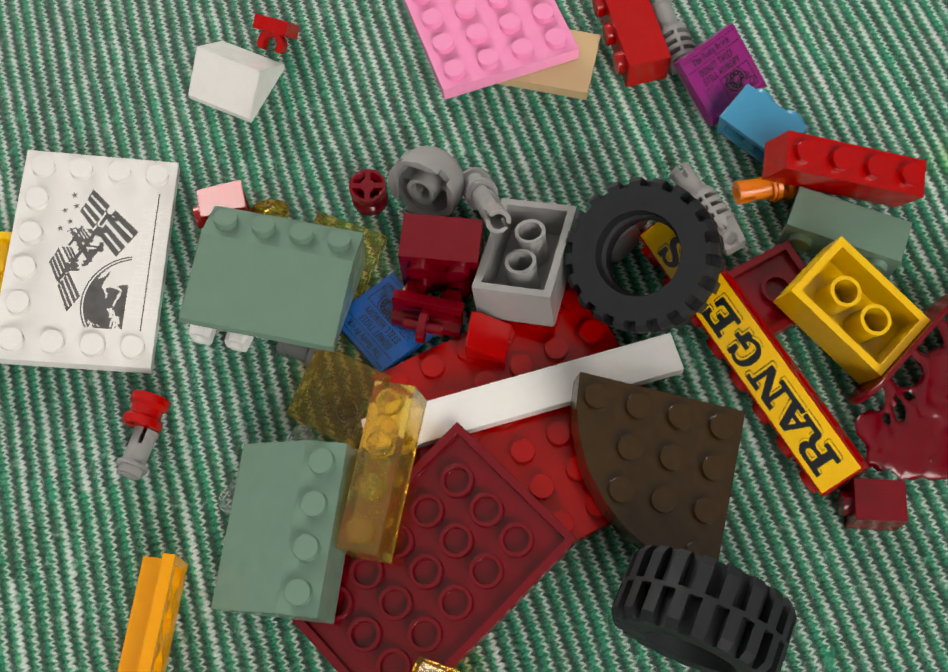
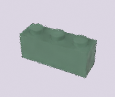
[779,186,912,278]

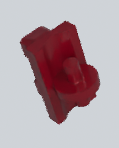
[391,281,464,344]

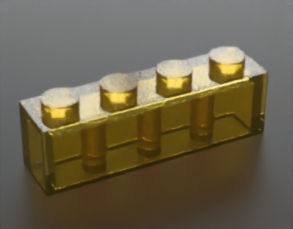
[336,380,427,564]

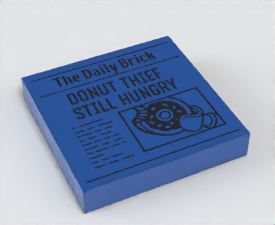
[341,273,436,374]

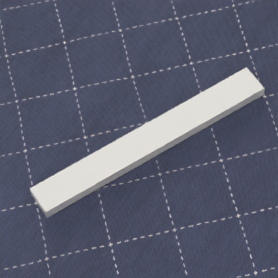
[361,333,684,461]

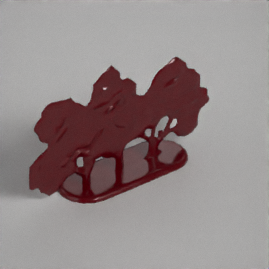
[848,293,948,480]

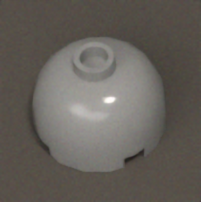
[388,145,465,216]

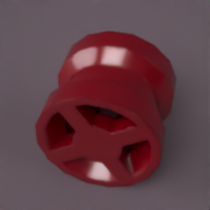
[349,169,389,216]

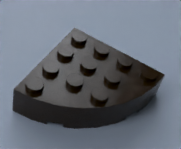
[570,372,745,561]

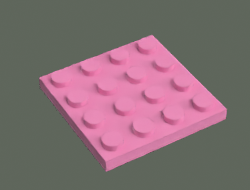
[402,0,579,100]

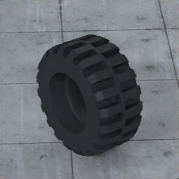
[564,177,725,335]
[611,545,797,672]

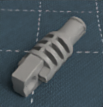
[651,0,695,91]
[669,162,746,256]

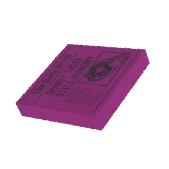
[673,23,767,126]

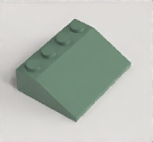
[179,205,366,352]
[211,440,362,624]

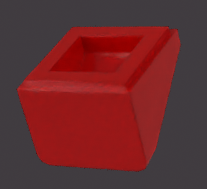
[465,311,511,363]

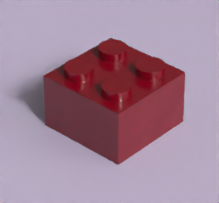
[398,213,484,298]

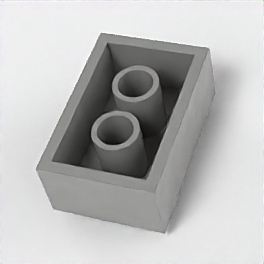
[471,198,579,327]

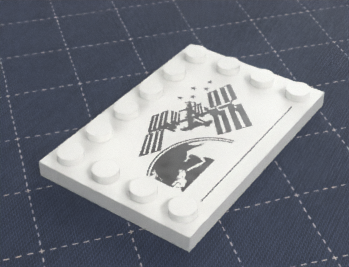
[0,150,180,374]

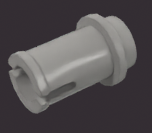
[116,426,159,480]

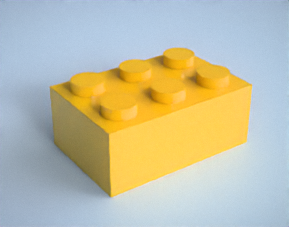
[773,236,931,385]

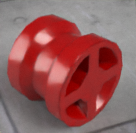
[121,390,171,434]

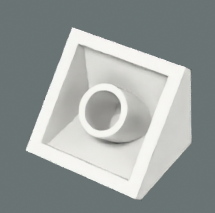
[188,41,285,123]

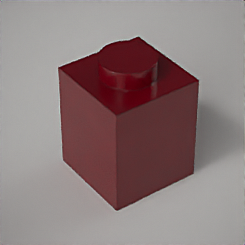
[837,478,908,531]

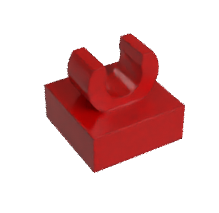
[252,13,300,54]

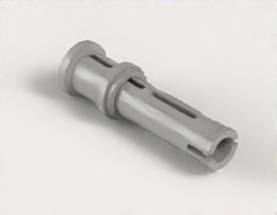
[463,167,511,234]

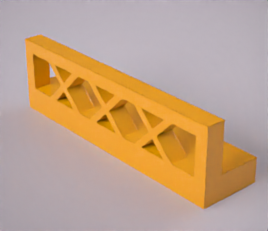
[118,553,188,672]

